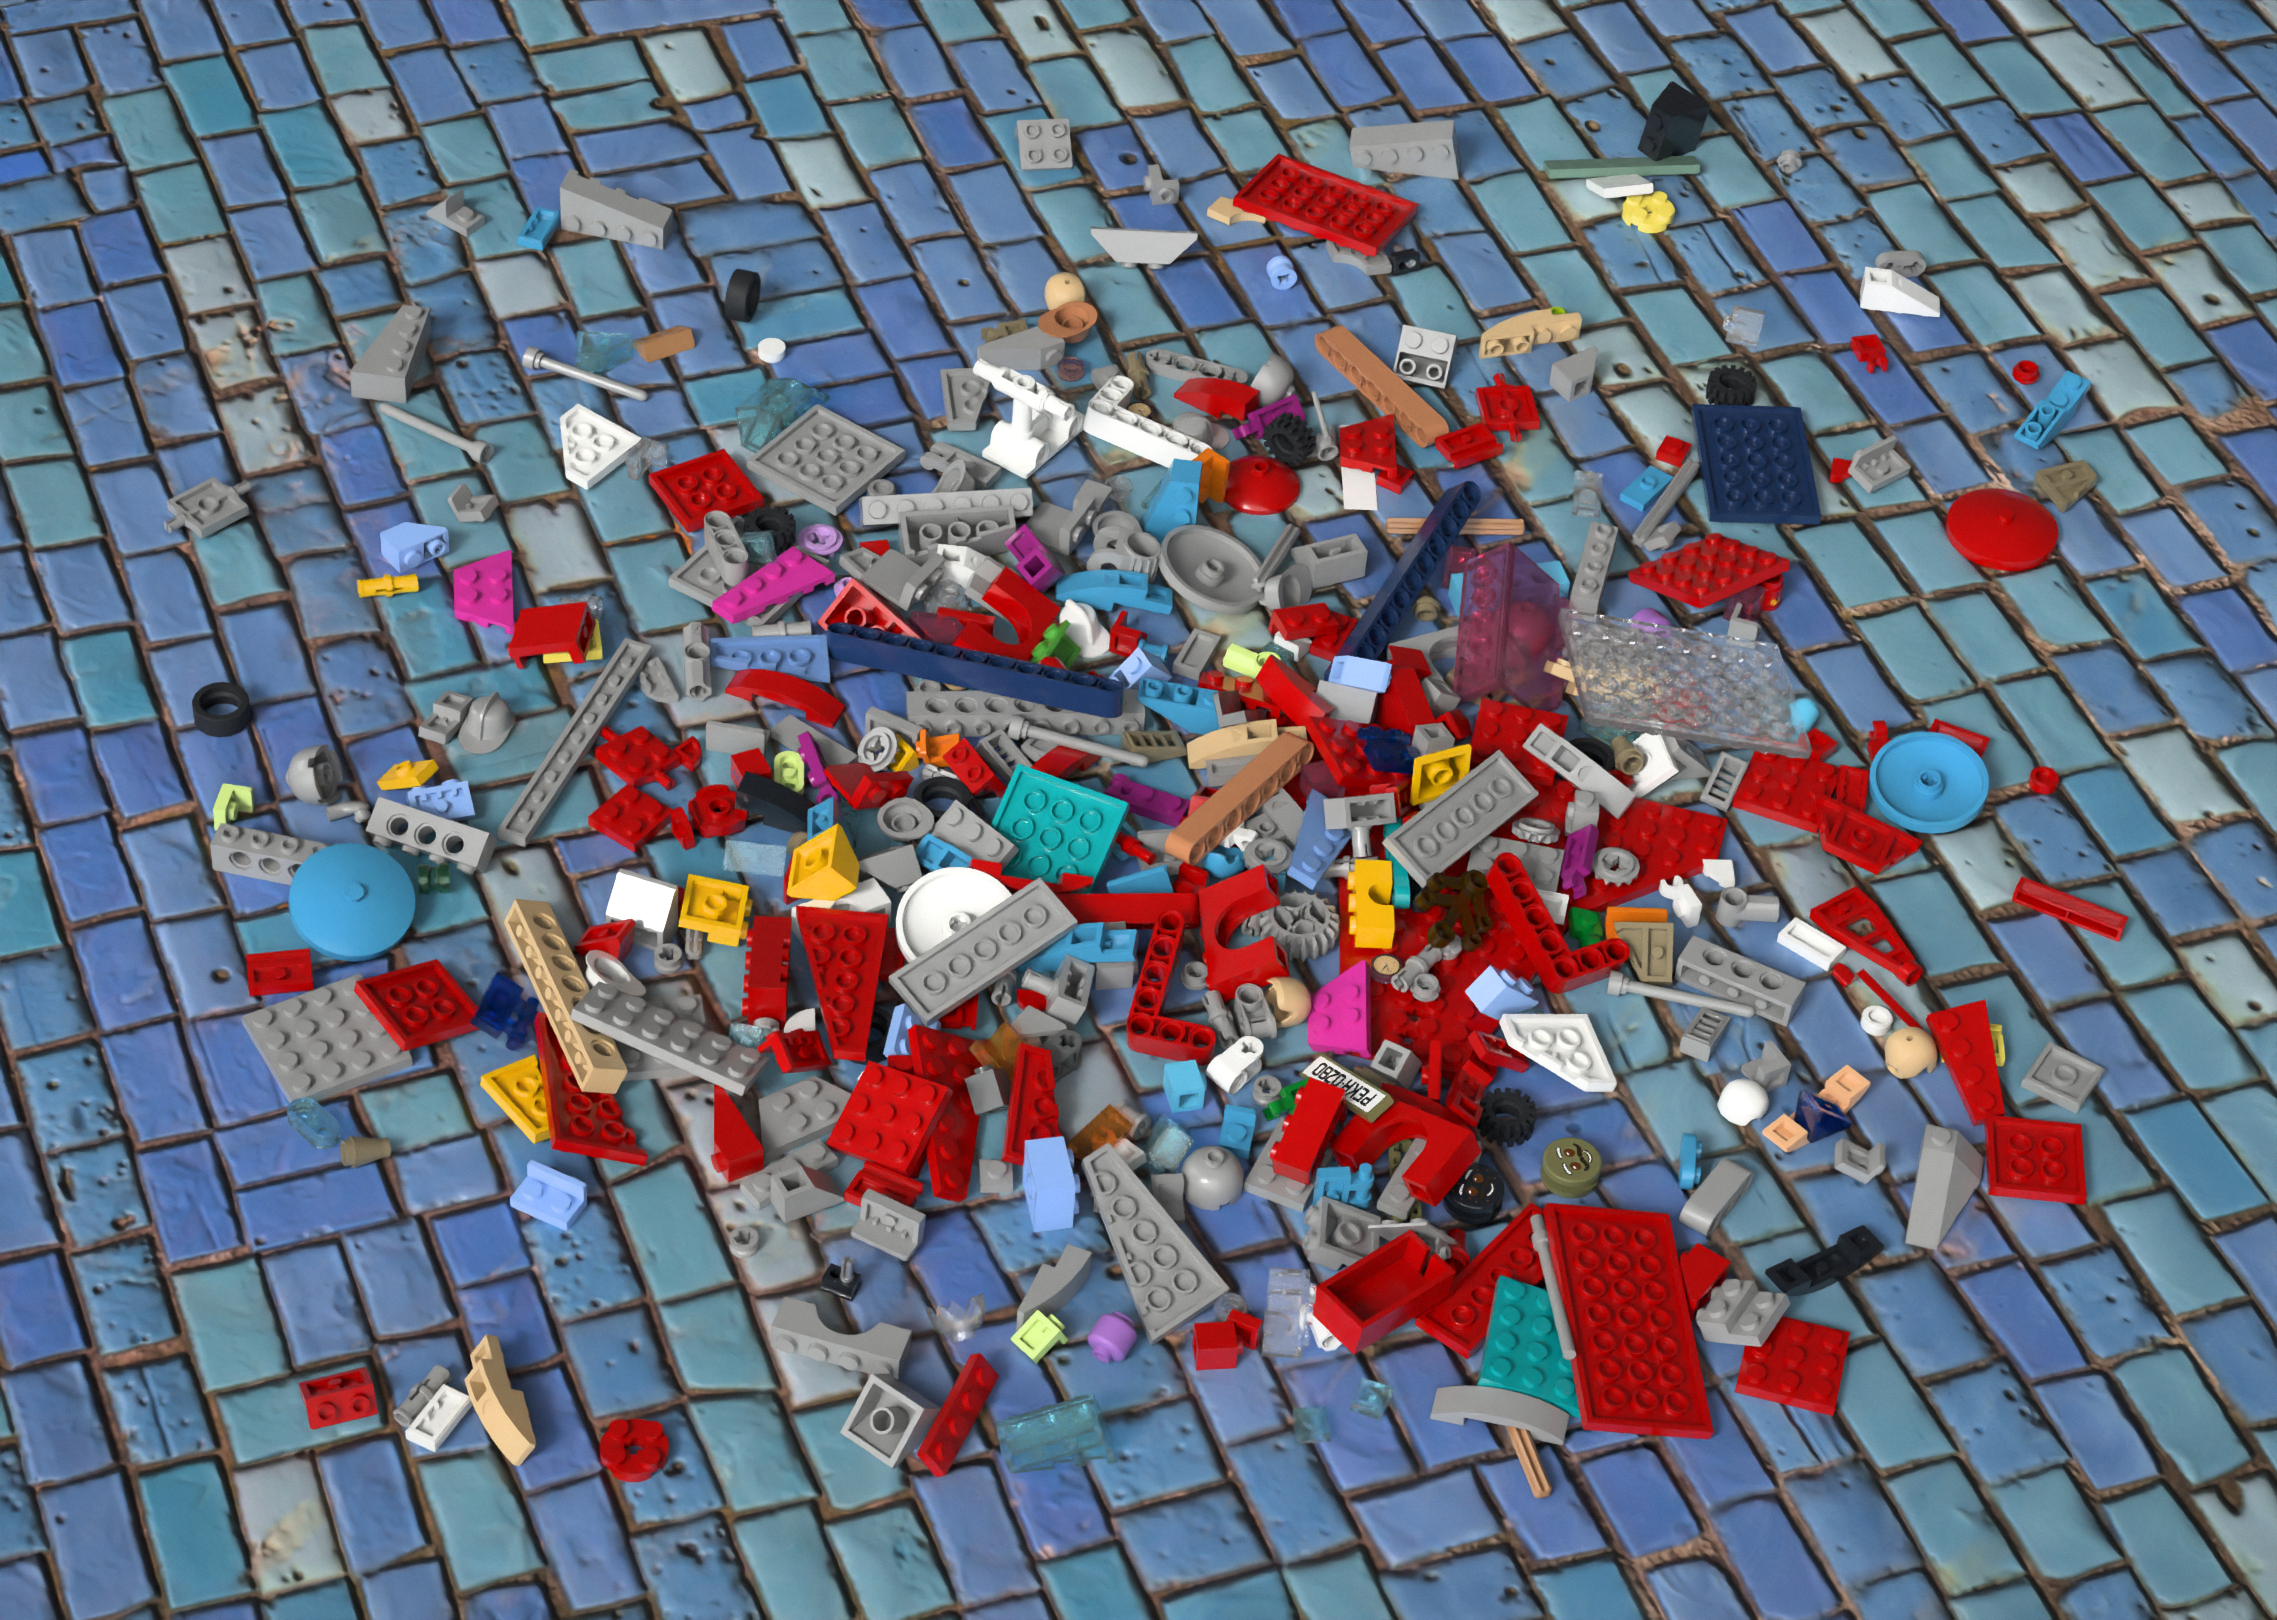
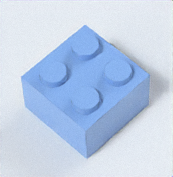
[1022,1136,1080,1232]

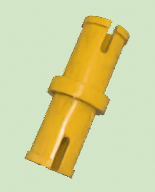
[357,573,419,598]

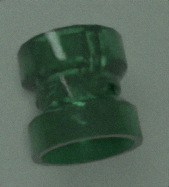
[418,863,451,895]

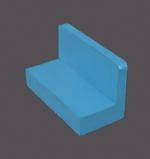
[1107,864,1174,894]

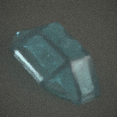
[735,377,830,453]

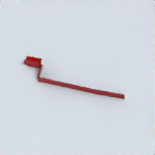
[1831,962,1940,1053]

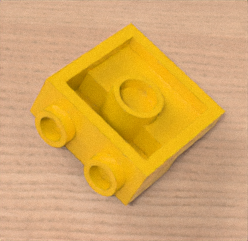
[678,874,753,947]

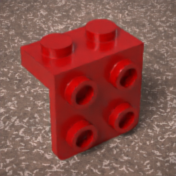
[823,763,914,810]

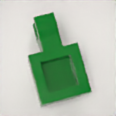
[1567,907,1603,949]
[1262,1078,1309,1122]

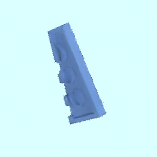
[709,634,830,683]
[1287,788,1352,890]

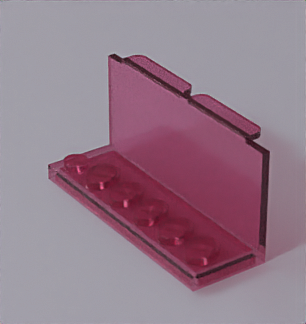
[1453,542,1569,712]

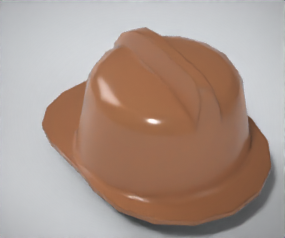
[1038,301,1098,344]

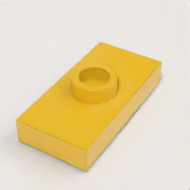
[377,759,439,791]

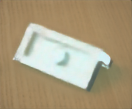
[723,839,788,877]

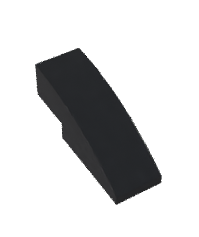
[735,771,816,833]

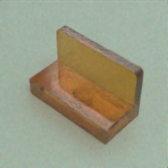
[969,1022,1027,1086]
[1066,1104,1133,1161]

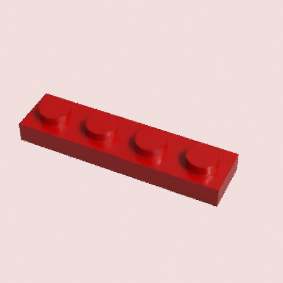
[917,1353,999,1477]

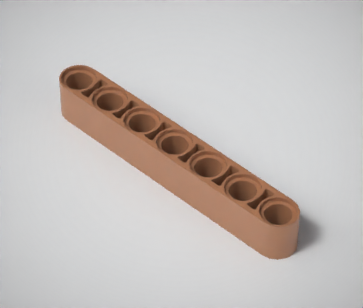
[1315,325,1449,448]
[1165,732,1315,865]

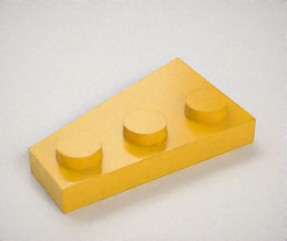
[480,1054,550,1144]

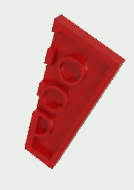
[1926,999,2005,1126]
[1001,1043,1062,1166]

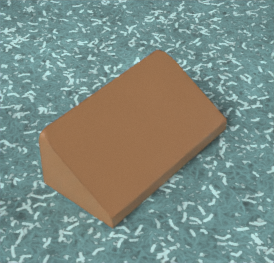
[632,325,695,363]

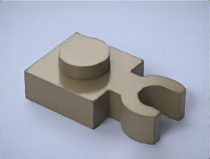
[981,319,1028,343]

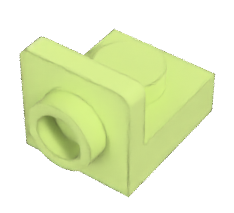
[213,783,254,830]
[1010,1310,1068,1364]

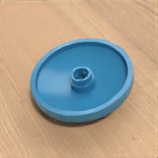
[1869,732,1989,834]
[288,843,415,962]

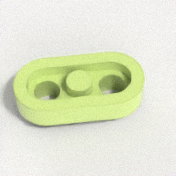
[774,751,804,796]

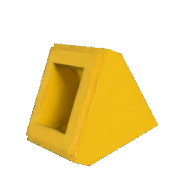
[888,734,919,772]

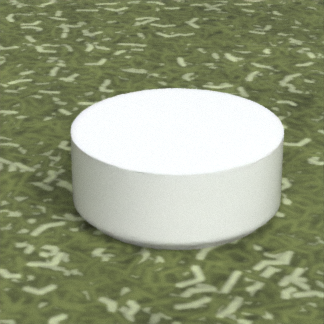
[758,338,786,363]
[1860,1006,1893,1036]

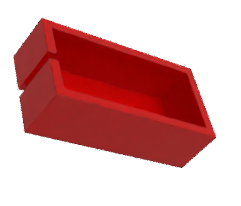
[1309,1229,1456,1355]

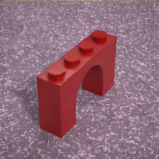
[951,566,1061,662]
[1198,864,1290,1003]
[1329,1095,1482,1207]

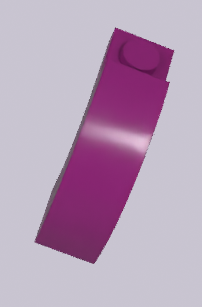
[1004,524,1065,593]

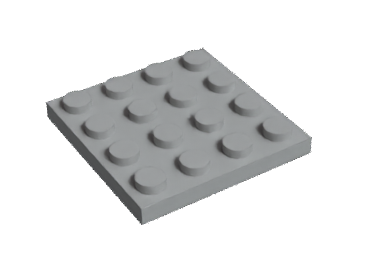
[747,404,905,516]
[669,516,830,627]
[242,973,413,1110]

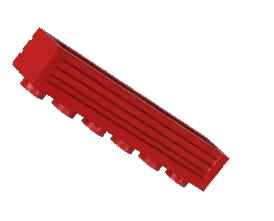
[2012,876,2129,942]

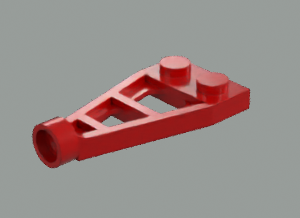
[1809,886,1923,987]

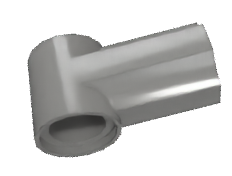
[1715,887,1780,927]

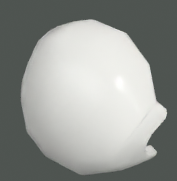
[1717,1078,1770,1126]

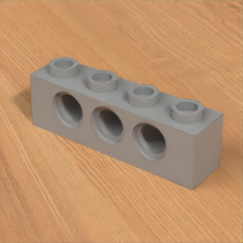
[1567,521,1619,625]
[365,797,498,875]
[210,823,331,886]
[1674,935,1806,1027]

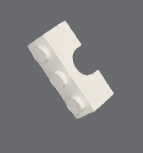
[791,878,891,948]

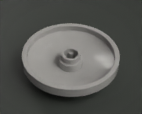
[1158,525,1264,614]

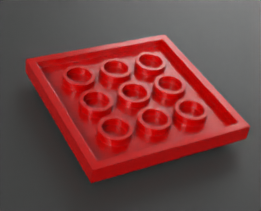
[1628,533,1790,609]

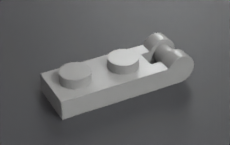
[920,441,1001,490]

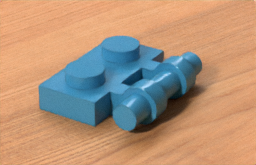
[1312,1163,1374,1211]

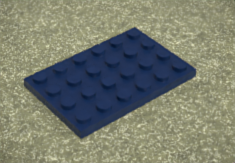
[1691,404,1821,525]

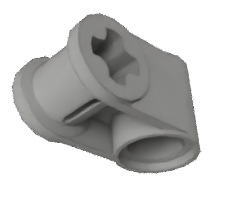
[1233,983,1277,1040]

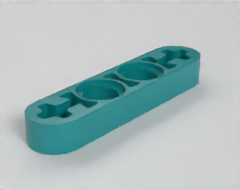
[1383,817,1410,909]

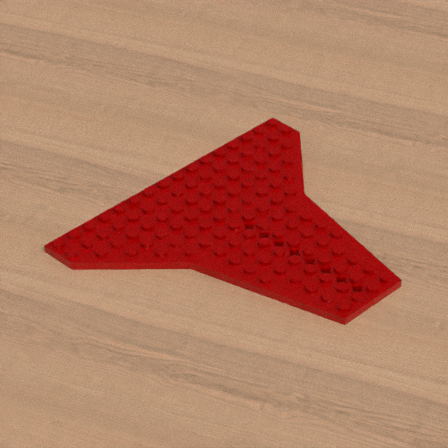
[1266,711,1728,1080]

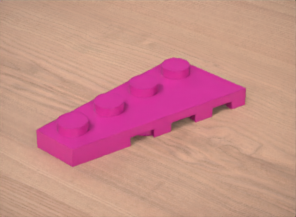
[712,546,835,624]

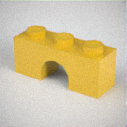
[1347,859,1395,949]

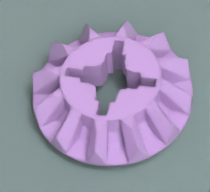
[797,524,843,558]

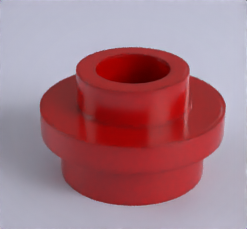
[2012,360,2040,385]

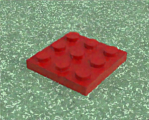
[649,449,764,533]
[1469,698,1569,787]
[1304,716,1412,789]
[1731,742,1840,834]
[354,959,487,1052]
[826,1061,953,1177]
[1984,1115,2087,1205]
[1735,1316,1850,1416]

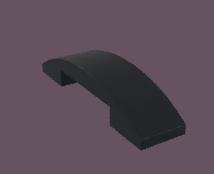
[1765,1225,1884,1296]

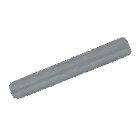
[1250,524,1301,592]

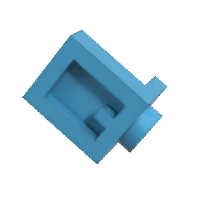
[1218,1104,1257,1159]

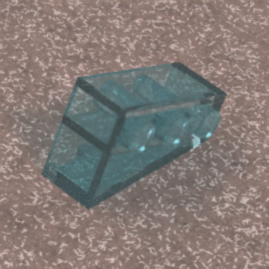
[995,1393,1117,1474]

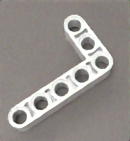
[1083,375,1212,468]

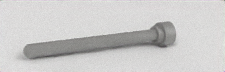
[522,346,648,401]
[379,403,494,465]
[1007,714,1149,767]
[1606,970,1755,1018]

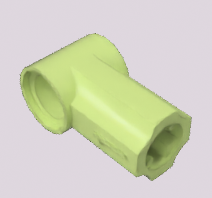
[1223,643,1281,682]

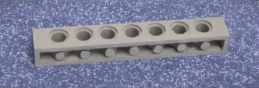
[905,689,1145,737]

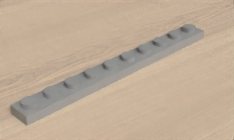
[497,638,652,847]

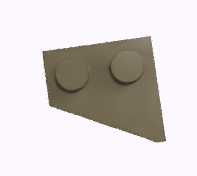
[2035,460,2098,512]
[1614,922,1674,986]

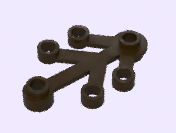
[1415,869,1493,952]

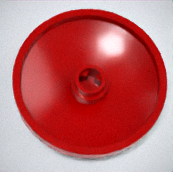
[1945,488,2058,571]

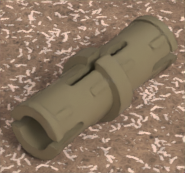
[1126,351,1151,400]

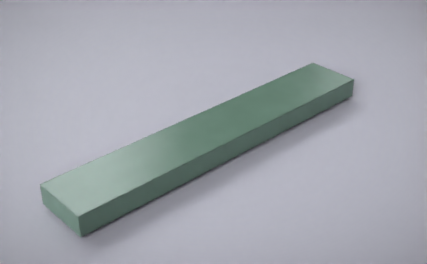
[1543,156,1700,179]

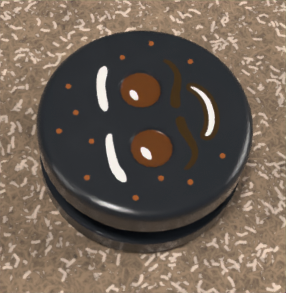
[1443,1163,1505,1225]

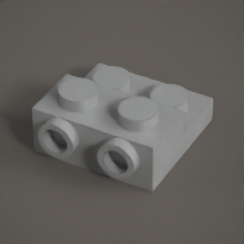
[1302,1196,1381,1271]
[1696,1278,1790,1347]

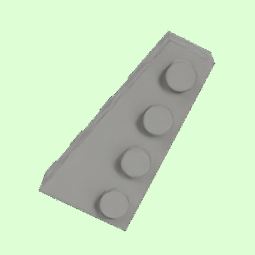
[1349,120,1461,180]
[560,168,673,250]
[350,305,432,404]
[898,505,1016,567]

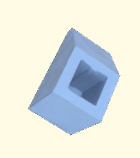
[380,522,449,573]
[1108,647,1172,689]
[1328,655,1392,693]
[1465,965,1539,1020]

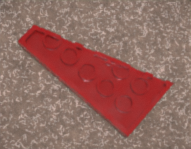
[796,906,889,1062]
[534,1012,648,1166]
[908,1024,990,1203]

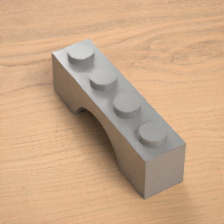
[771,1296,912,1380]

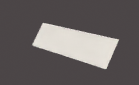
[1338,425,1378,510]

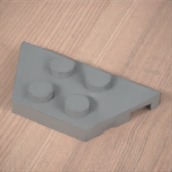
[758,1076,851,1162]

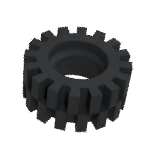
[1705,365,1757,406]
[1262,412,1316,467]
[744,505,796,557]
[1477,1087,1536,1147]

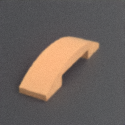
[1762,1065,1871,1152]

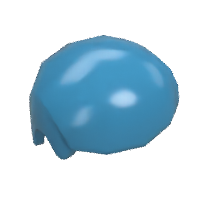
[1201,845,1245,878]

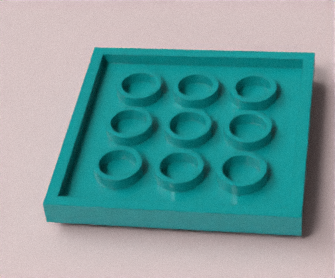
[990,764,1130,894]
[1477,1275,1581,1419]

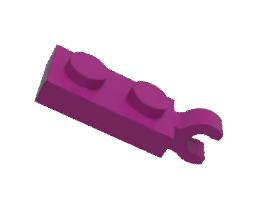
[1232,394,1306,440]
[797,731,842,806]
[1559,824,1599,900]

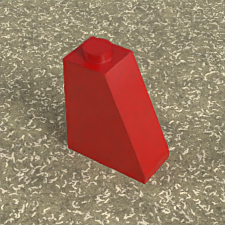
[1376,666,1436,752]

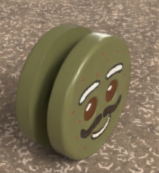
[1540,1137,1602,1198]

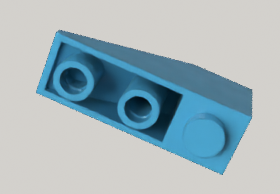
[1137,677,1221,735]

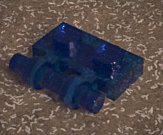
[1357,726,1421,775]
[469,972,539,1051]

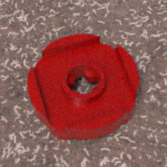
[688,784,749,838]
[600,1419,669,1482]

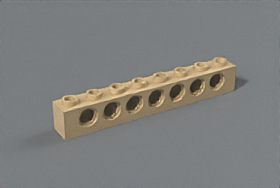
[504,899,628,1094]

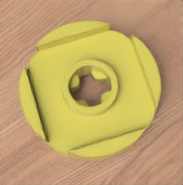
[1622,191,1675,233]

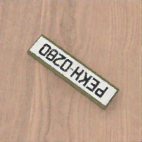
[1299,1054,1394,1123]

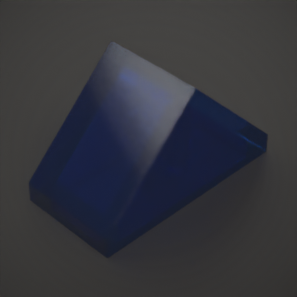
[1794,1089,1853,1143]

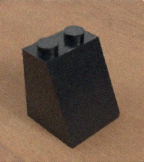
[1638,81,1710,162]

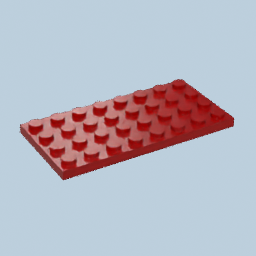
[1543,1203,1714,1440]

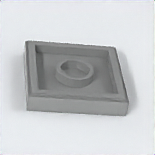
[2020,1042,2105,1114]

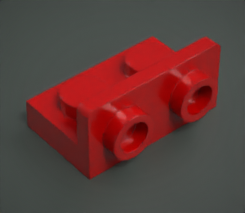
[943,737,1007,798]
[757,1028,832,1074]
[298,1367,378,1430]

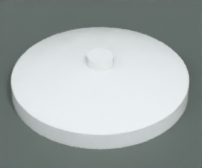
[896,867,1012,963]

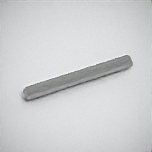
[1631,459,1699,547]

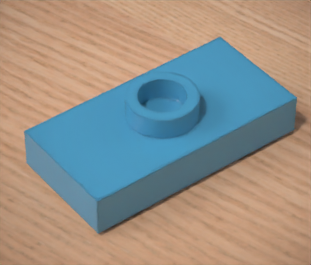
[517,207,561,251]
[1619,465,1674,512]

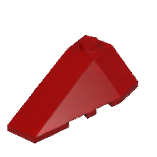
[817,577,926,640]

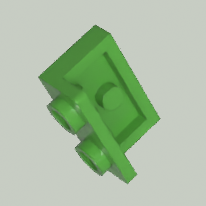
[1030,619,1082,670]

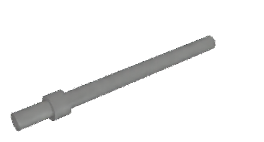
[1530,1214,1576,1360]

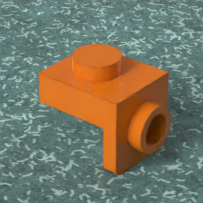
[916,729,962,768]

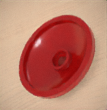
[1224,455,1300,515]

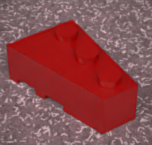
[1269,1077,1347,1186]

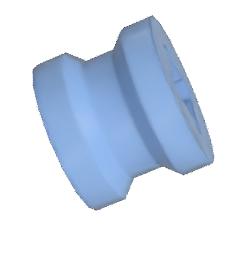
[1266,256,1297,290]

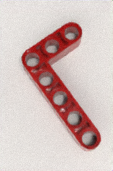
[1486,852,1630,994]
[1126,909,1216,1066]

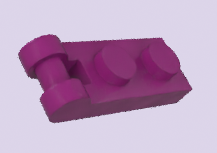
[1103,773,1190,828]

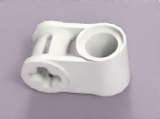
[1206,1036,1264,1095]

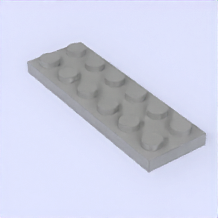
[1382,750,1539,888]
[889,877,1078,1027]
[570,981,770,1096]

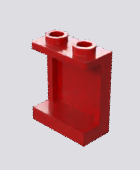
[508,601,596,669]

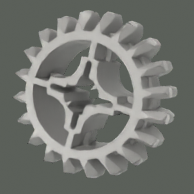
[1259,888,1340,962]

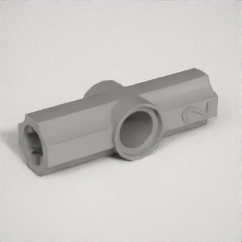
[683,622,712,701]

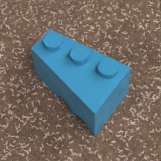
[1140,459,1202,543]

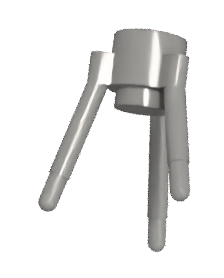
[1310,391,1340,461]

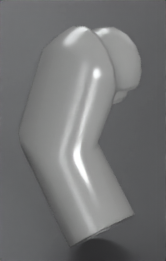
[325,801,371,823]

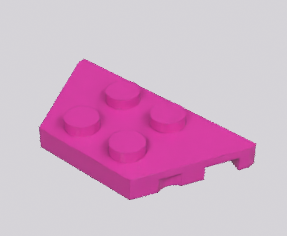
[454,550,514,635]
[1308,960,1371,1058]

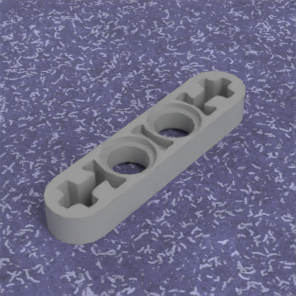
[1145,348,1248,385]

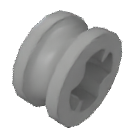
[654,943,682,974]
[1252,1075,1282,1107]
[729,1226,759,1259]

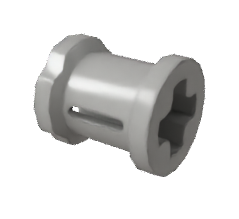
[1109,1099,1152,1140]

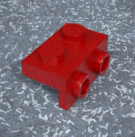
[1268,602,1339,641]

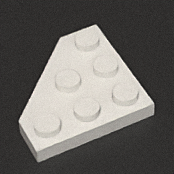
[560,404,643,490]
[1499,1014,1617,1092]

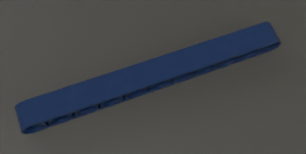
[1324,481,1481,682]
[827,622,1124,718]

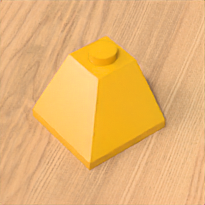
[1410,744,1472,806]
[787,823,860,901]

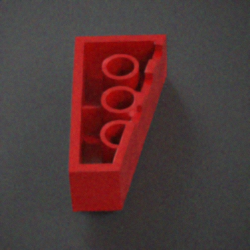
[742,916,792,1031]

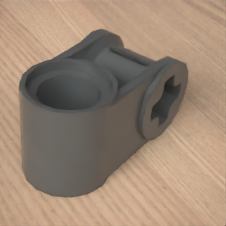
[1037,1030,1082,1084]

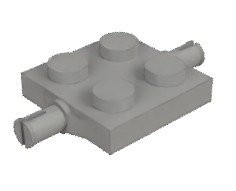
[164,477,251,539]

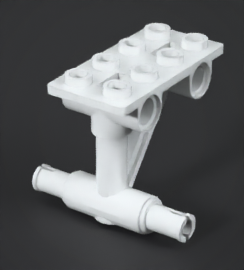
[973,358,1085,479]

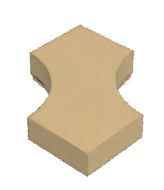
[1207,196,1268,226]

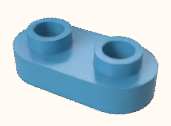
[1678,1132,1702,1190]

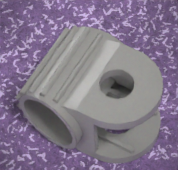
[1087,526,1161,585]

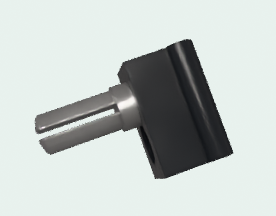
[1389,243,1420,275]
[821,1256,862,1302]

